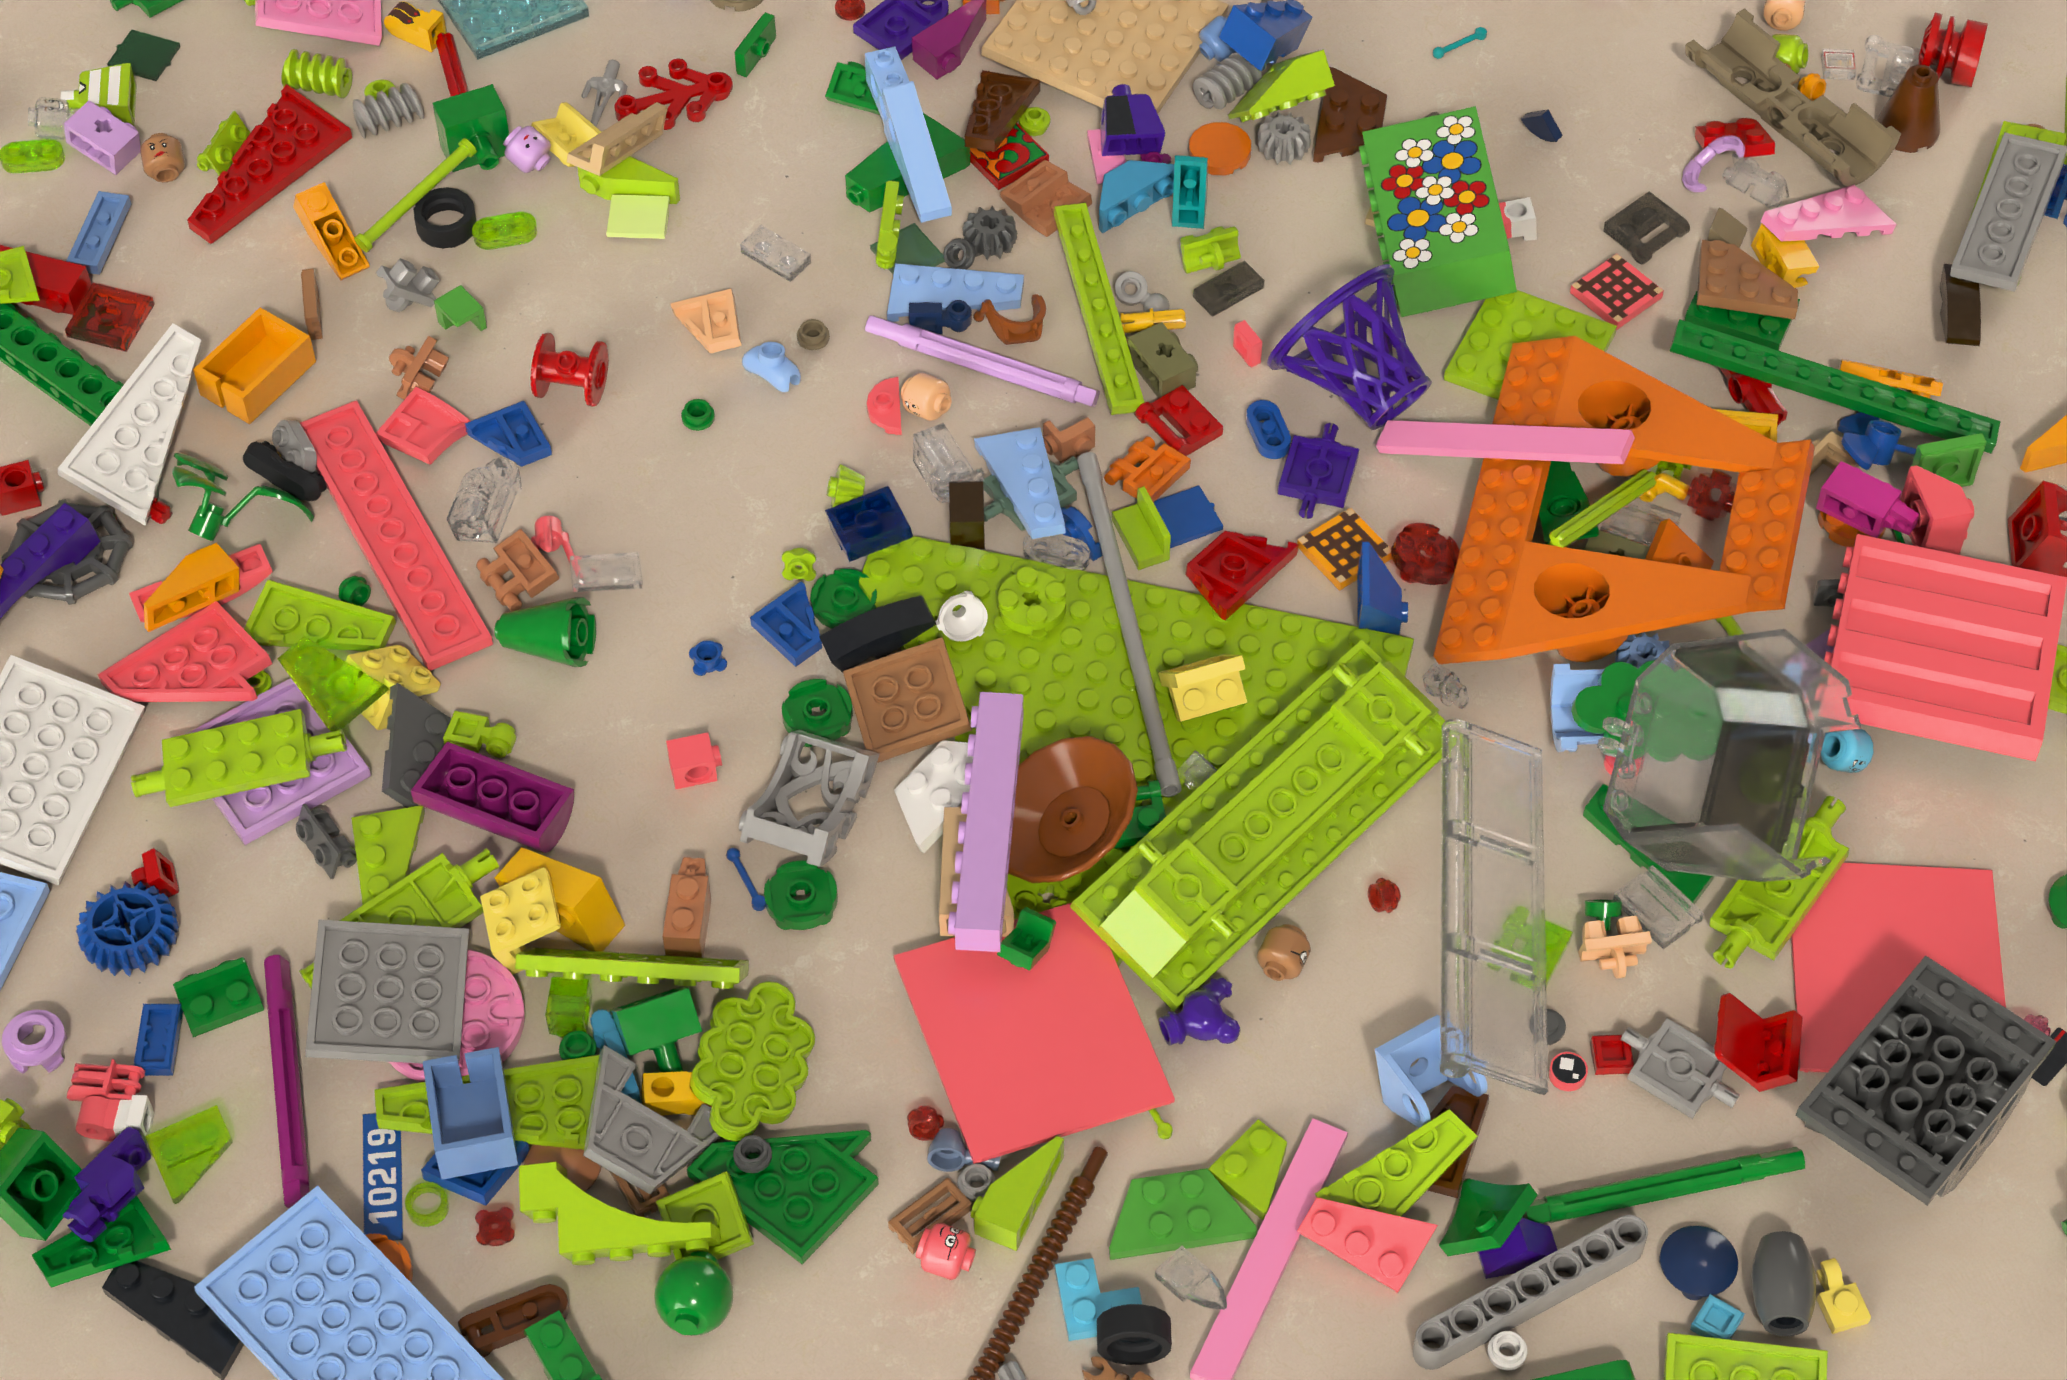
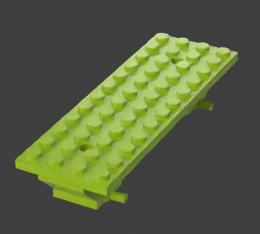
[1070,639,1463,1011]

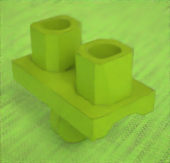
[1180,226,1241,274]

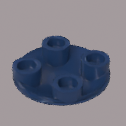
[1659,1226,1738,1301]

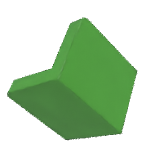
[434,285,487,331]

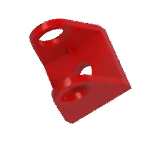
[2008,480,2067,577]

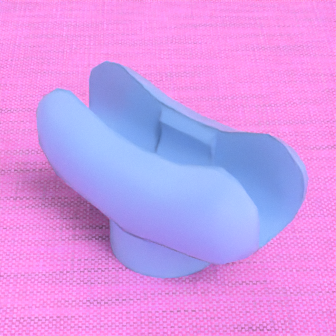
[742,342,801,393]

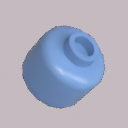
[1199,16,1236,62]

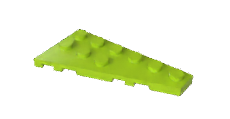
[374,1055,600,1150]

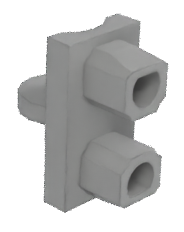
[376,258,440,312]

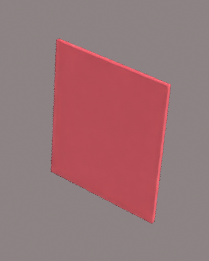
[1791,863,2006,1072]
[894,903,1175,1164]

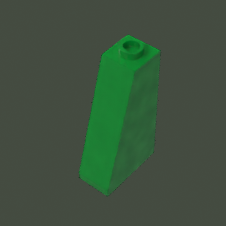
[845,113,970,213]

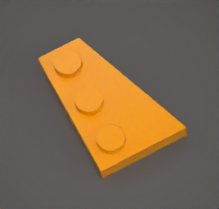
[1839,359,1943,399]

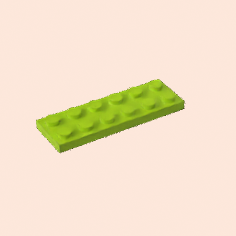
[515,947,749,989]

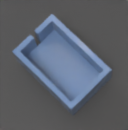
[423,1047,519,1180]

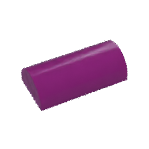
[411,742,574,853]

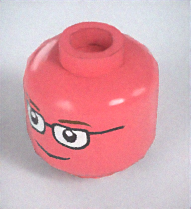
[916,1223,976,1280]

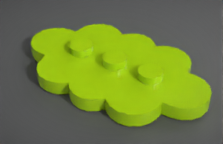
[690,981,815,1141]

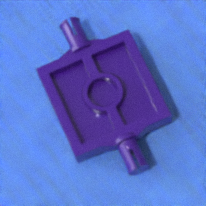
[1278,423,1359,519]

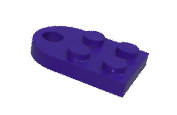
[853,0,949,60]

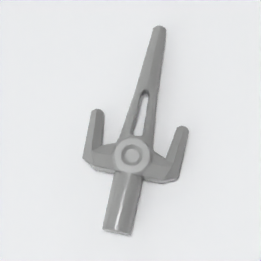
[581,60,628,127]

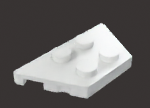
[894,740,973,853]

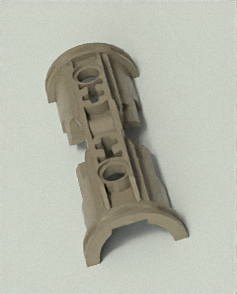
[1685,8,1901,187]

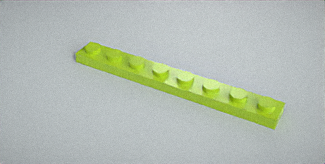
[1054,203,1145,415]

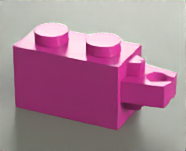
[1816,461,1919,538]

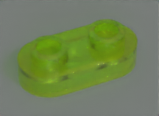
[0,139,65,173]
[472,212,537,250]

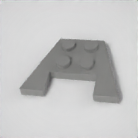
[583,1045,721,1194]

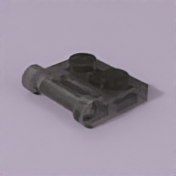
[1603,191,1690,265]

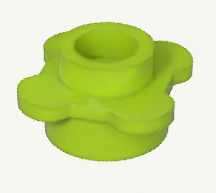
[782,548,816,581]

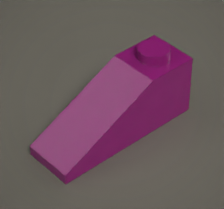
[912,0,987,80]

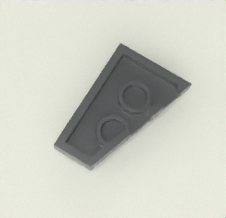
[382,683,451,808]

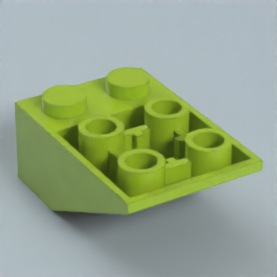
[1228,49,1335,122]

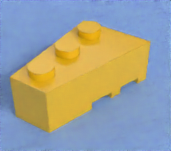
[494,847,625,951]

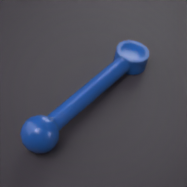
[726,848,766,911]

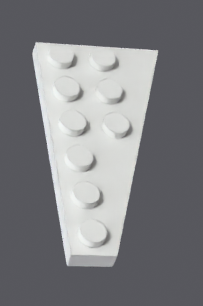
[58,323,201,526]

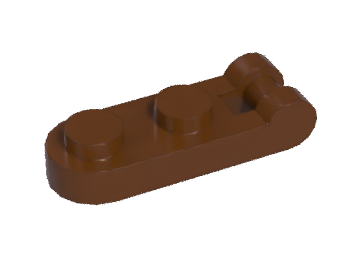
[458,1284,570,1358]

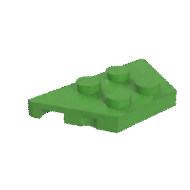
[1109,1168,1257,1260]

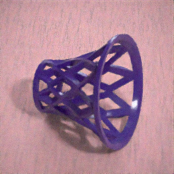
[1267,264,1432,430]

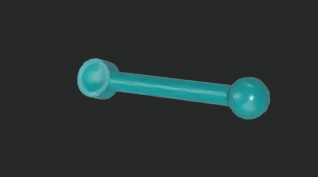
[1433,27,1487,59]

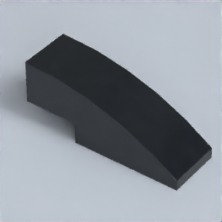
[819,596,936,673]

